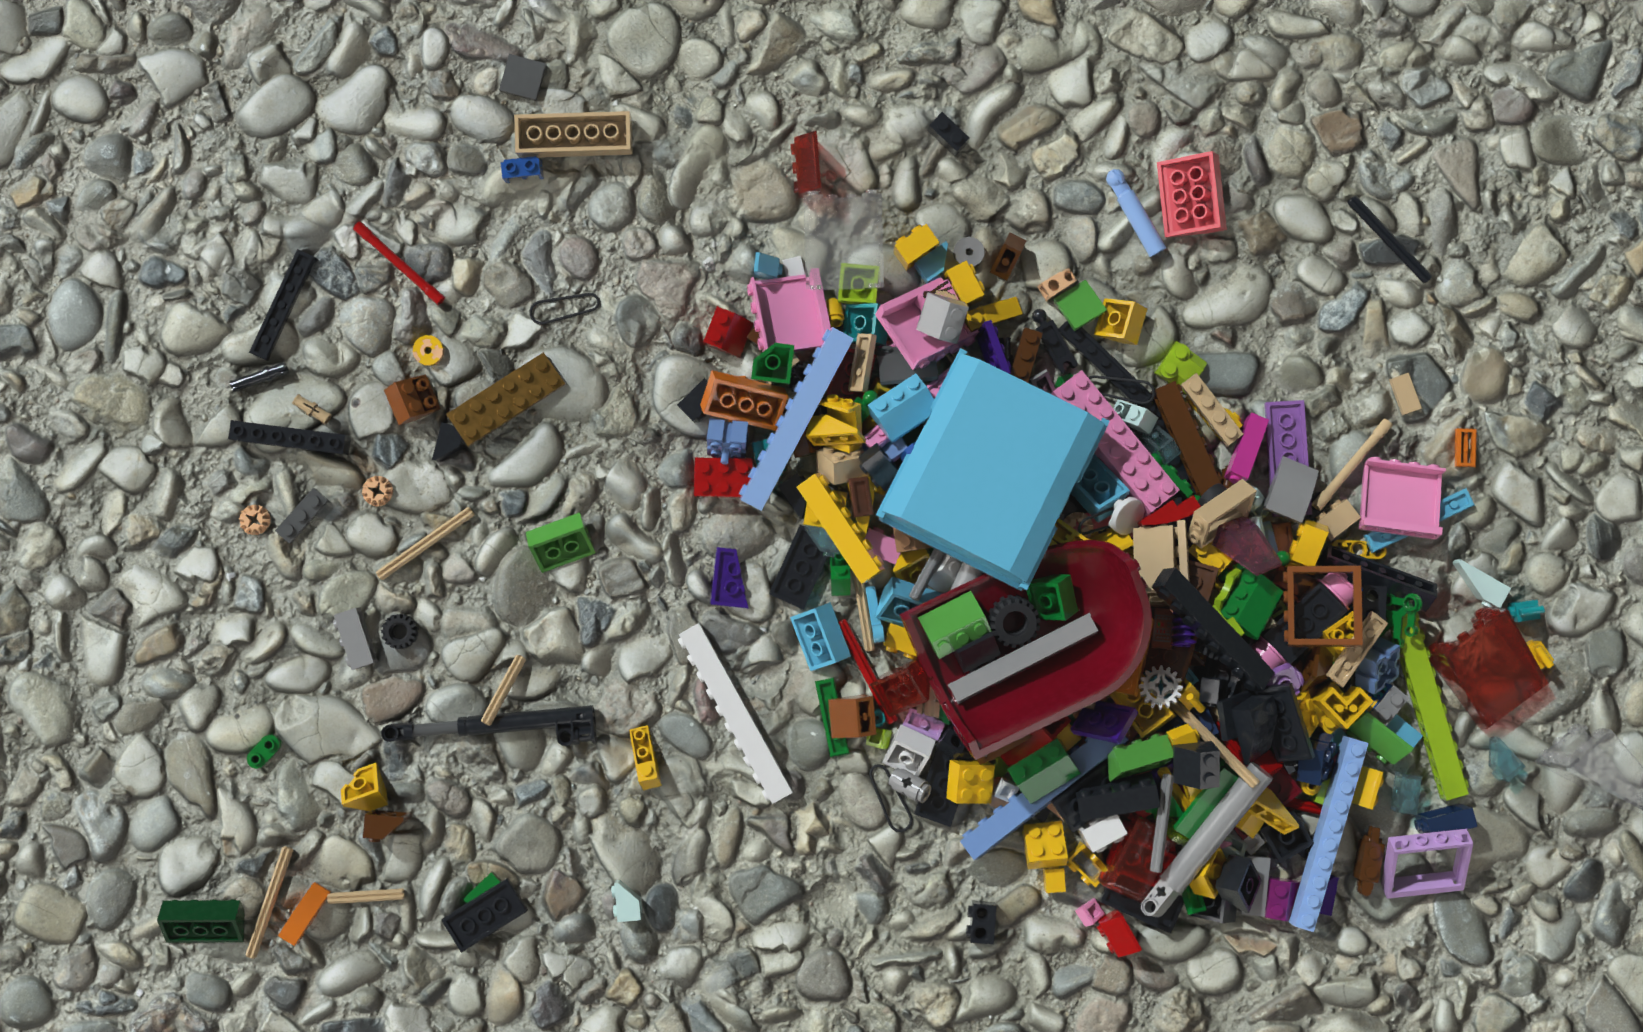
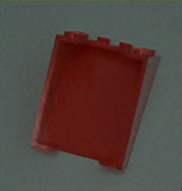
[1428,607,1549,729]

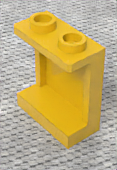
[820,395,862,453]

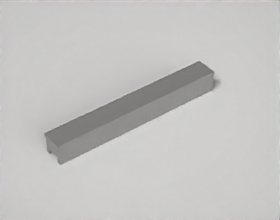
[948,613,1098,704]

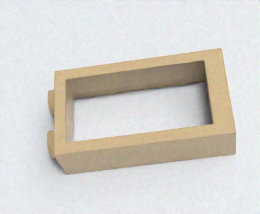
[1187,479,1257,549]

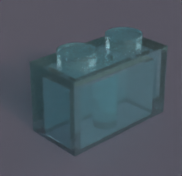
[1390,772,1422,815]

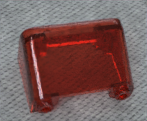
[1097,812,1178,903]

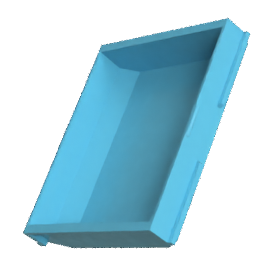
[876,348,1110,591]

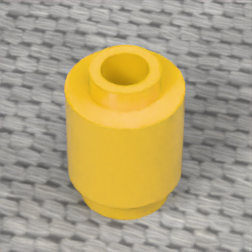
[825,298,844,327]
[1296,781,1321,795]

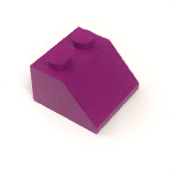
[1265,876,1301,921]

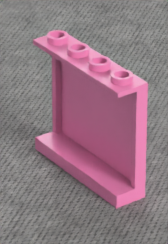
[747,268,831,352]
[875,277,979,370]
[1359,457,1446,540]

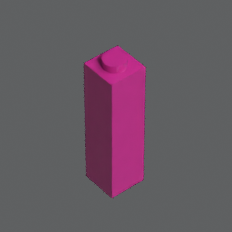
[1224,412,1269,484]

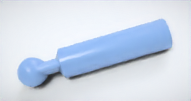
[1106,169,1167,257]

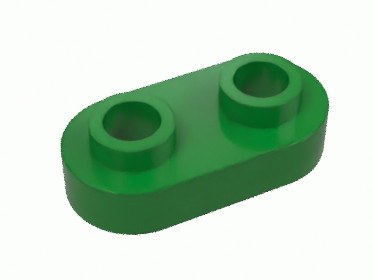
[247,734,281,769]

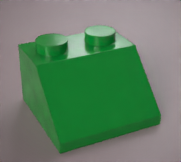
[1027,574,1078,621]

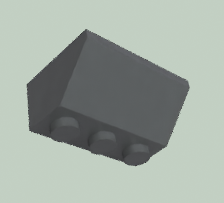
[876,346,939,385]

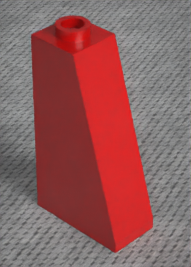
[1000,716,1071,767]

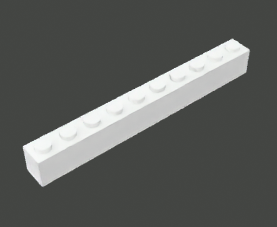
[678,623,793,804]

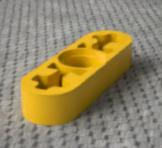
[1330,540,1387,559]

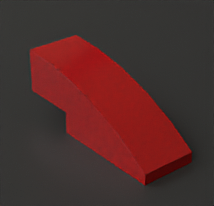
[1137,496,1201,526]

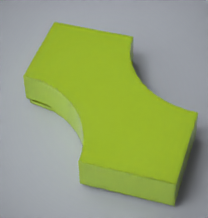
[1214,568,1242,611]

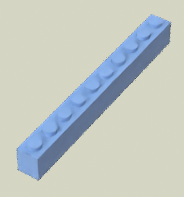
[739,327,854,511]
[1289,736,1369,932]

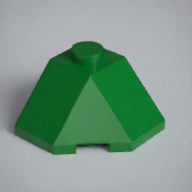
[751,343,795,384]

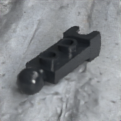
[1032,309,1078,375]

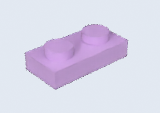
[902,707,945,741]

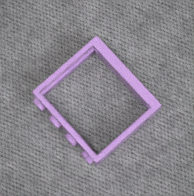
[1381,829,1474,899]

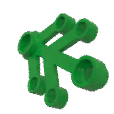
[1379,593,1423,648]

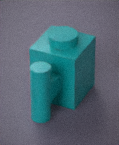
[1507,599,1545,622]

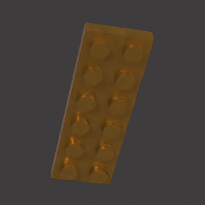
[446,352,565,447]

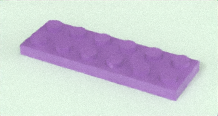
[1264,400,1312,517]

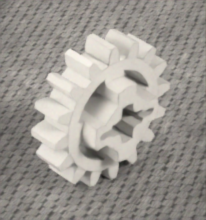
[1139,665,1183,710]

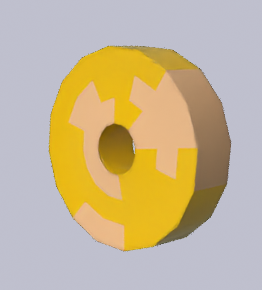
[413,335,444,366]

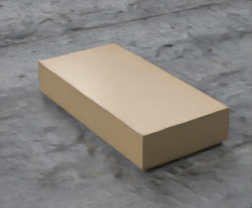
[1389,373,1422,415]

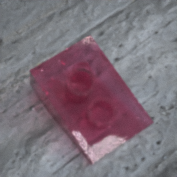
[1212,516,1282,576]

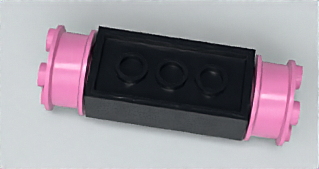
[1251,573,1353,670]

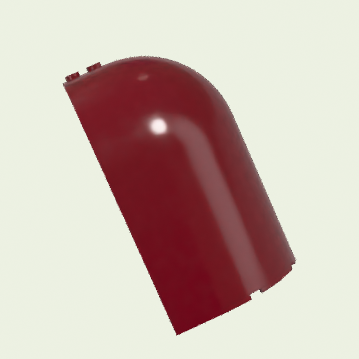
[899,540,1152,760]

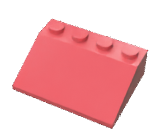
[1157,151,1227,238]

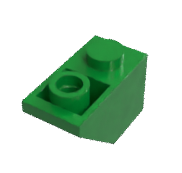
[830,552,851,596]

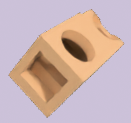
[1037,268,1077,302]

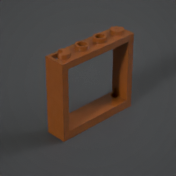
[1283,566,1363,647]

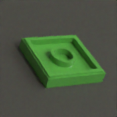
[1053,280,1107,331]

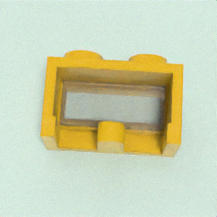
[1067,841,1111,888]

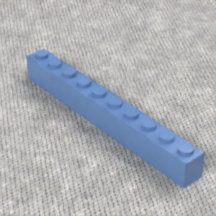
[960,735,1130,860]

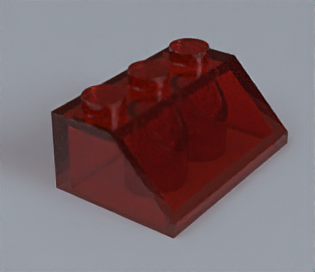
[791,131,821,198]
[869,658,930,717]

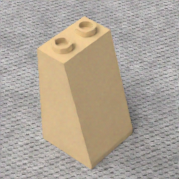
[1133,524,1177,608]

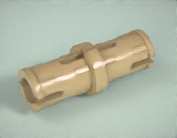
[292,394,332,425]

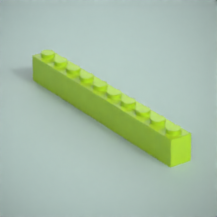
[1387,610,1469,801]

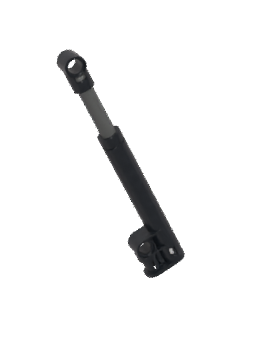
[381,705,597,746]

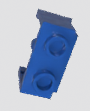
[501,156,544,183]

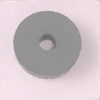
[953,237,984,267]

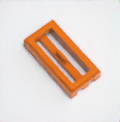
[1455,428,1477,468]

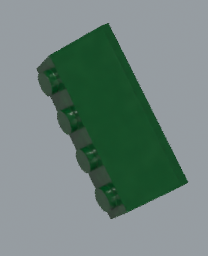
[157,899,245,943]

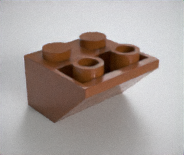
[384,374,441,425]
[828,694,876,738]

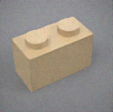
[1315,499,1361,541]

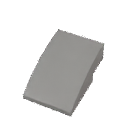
[1262,456,1319,524]

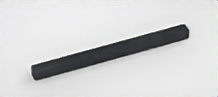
[1348,195,1432,283]

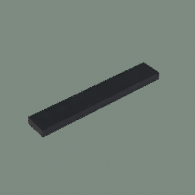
[249,249,316,361]
[1058,321,1152,407]

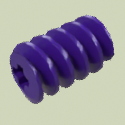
[1171,612,1196,647]

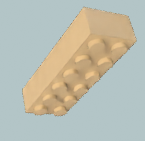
[514,111,633,158]

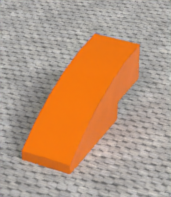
[278,882,331,946]

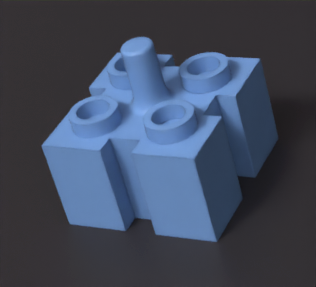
[707,418,748,464]
[1355,637,1400,695]

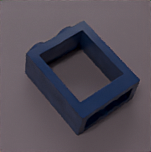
[1414,803,1478,834]

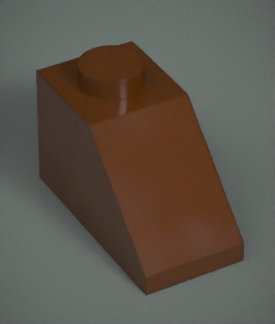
[990,232,1027,281]

